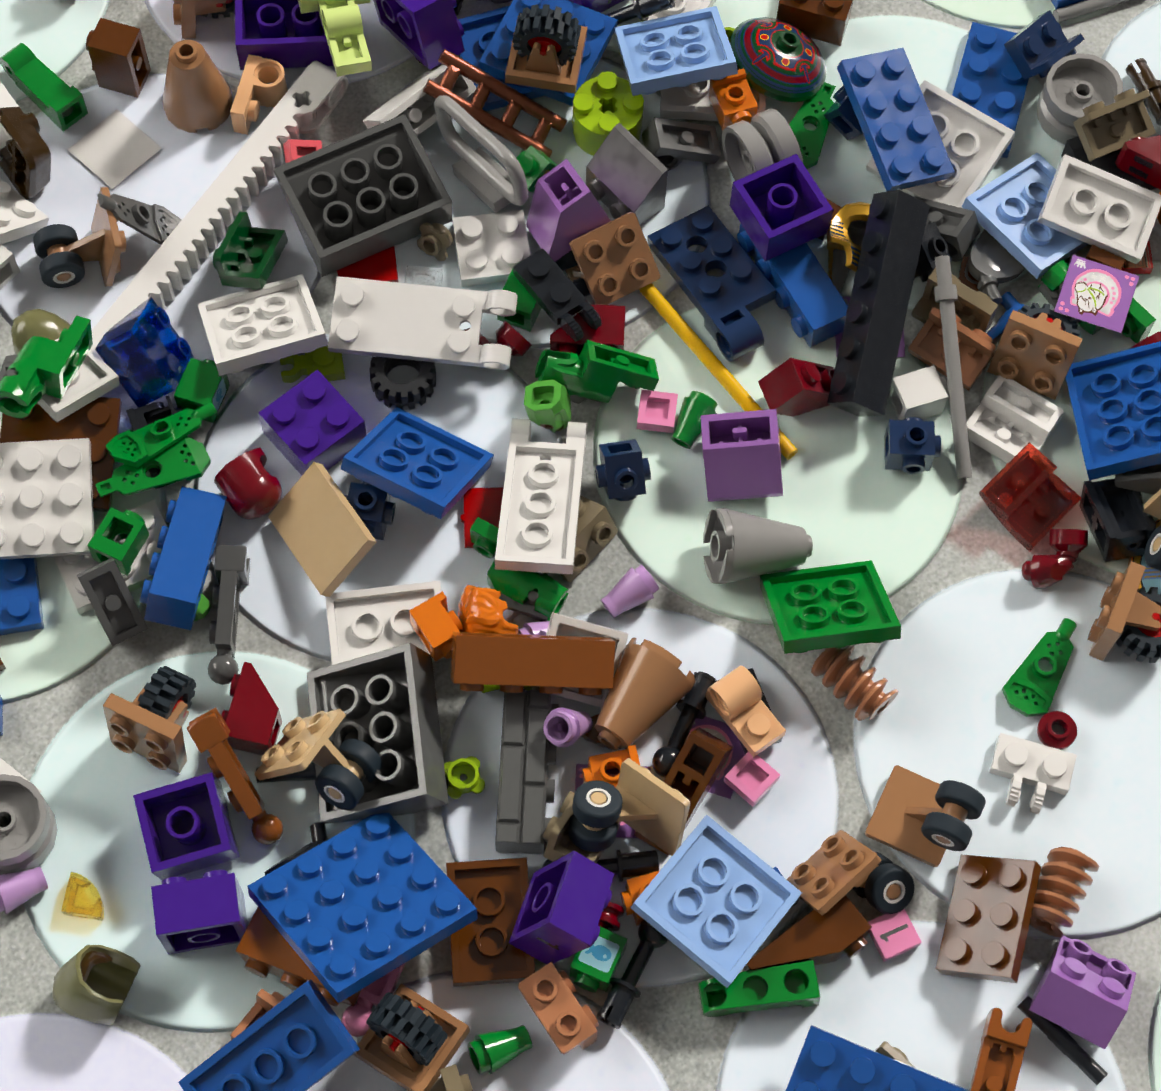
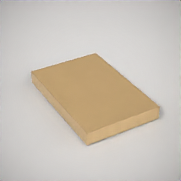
[268,462,377,597]

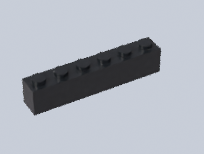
[827,189,930,417]

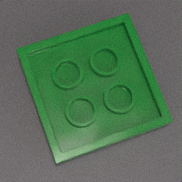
[760,560,901,654]

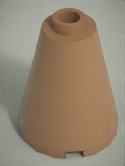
[162,40,233,133]
[595,638,696,750]

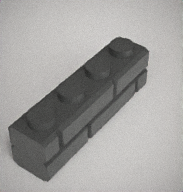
[495,689,559,854]

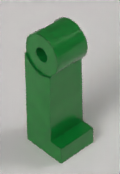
[0,43,88,132]
[698,960,821,1017]

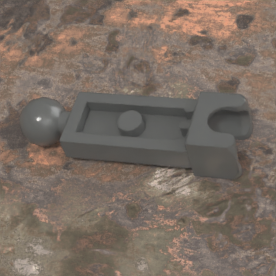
[207,545,250,685]

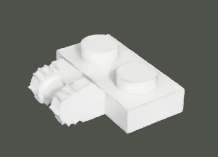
[989,732,1077,815]

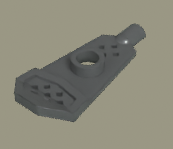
[97,193,182,245]

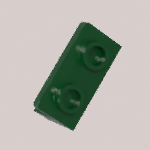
[213,211,288,290]

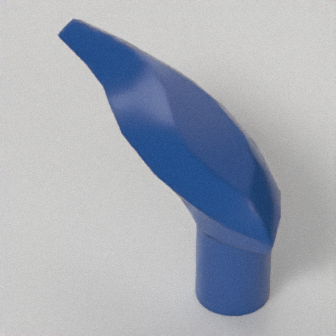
[987,292,1030,340]

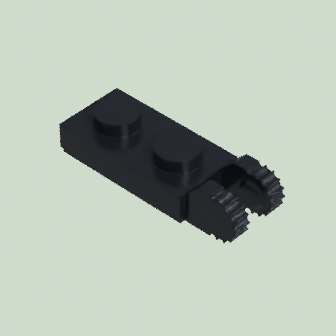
[513,248,602,342]

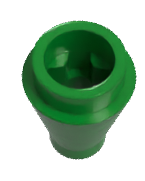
[671,391,718,449]
[467,1025,532,1074]

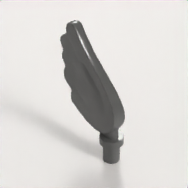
[967,229,1025,305]

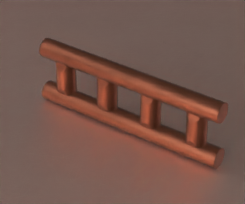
[423,49,567,158]

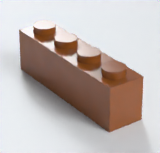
[451,632,615,695]

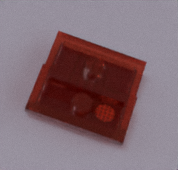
[979,442,1082,552]

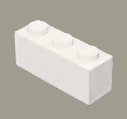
[362,64,476,136]

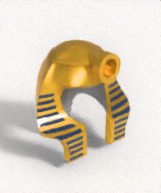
[827,202,871,293]

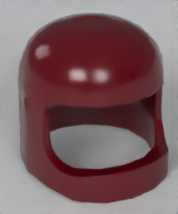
[214,447,282,519]

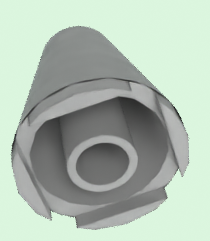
[703,508,813,584]

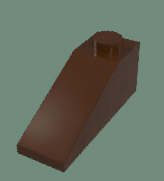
[634,727,734,856]
[742,895,872,972]

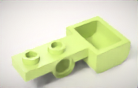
[298,0,372,77]

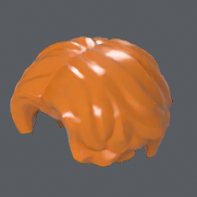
[457,585,518,634]

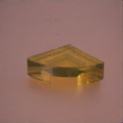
[61,872,104,921]

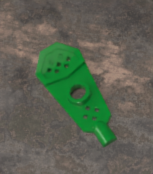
[789,82,836,169]
[105,402,217,468]
[95,436,211,497]
[1002,618,1077,717]

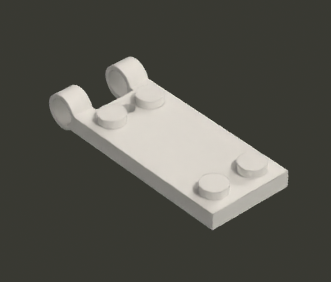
[328,276,518,370]
[495,418,587,574]

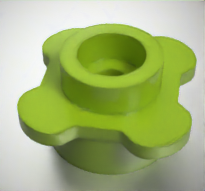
[444,756,485,799]

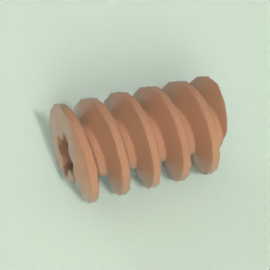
[811,645,899,721]
[1029,846,1100,938]

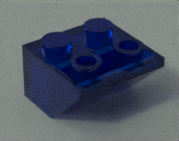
[95,297,194,408]

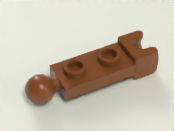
[187,707,283,845]
[969,1008,1033,1091]

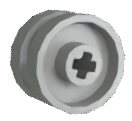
[1037,53,1123,144]
[722,108,803,181]
[0,774,58,875]

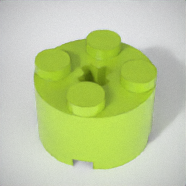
[572,71,644,156]

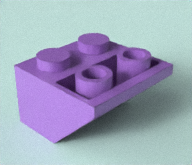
[526,159,611,262]
[701,409,784,502]
[1029,936,1136,1049]

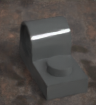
[642,117,721,171]
[914,196,980,262]
[77,558,148,646]

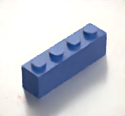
[737,223,848,348]
[140,486,227,630]

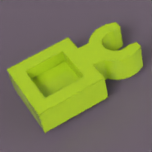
[279,345,346,383]

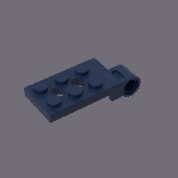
[647,205,776,362]

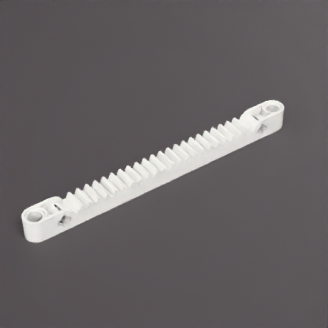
[91,61,348,397]

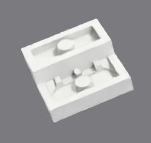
[967,375,1065,466]

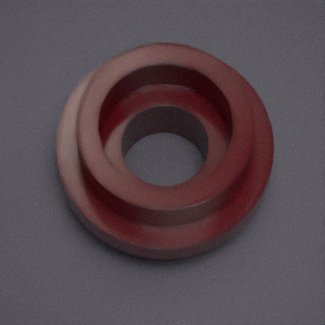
[1037,711,1077,750]

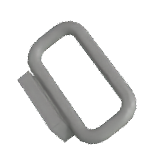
[434,95,529,213]

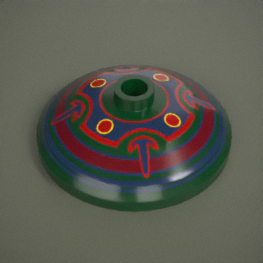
[729,17,827,103]

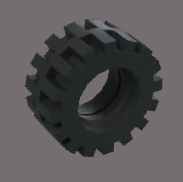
[369,356,436,410]

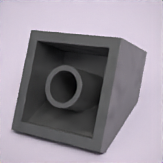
[586,123,668,226]

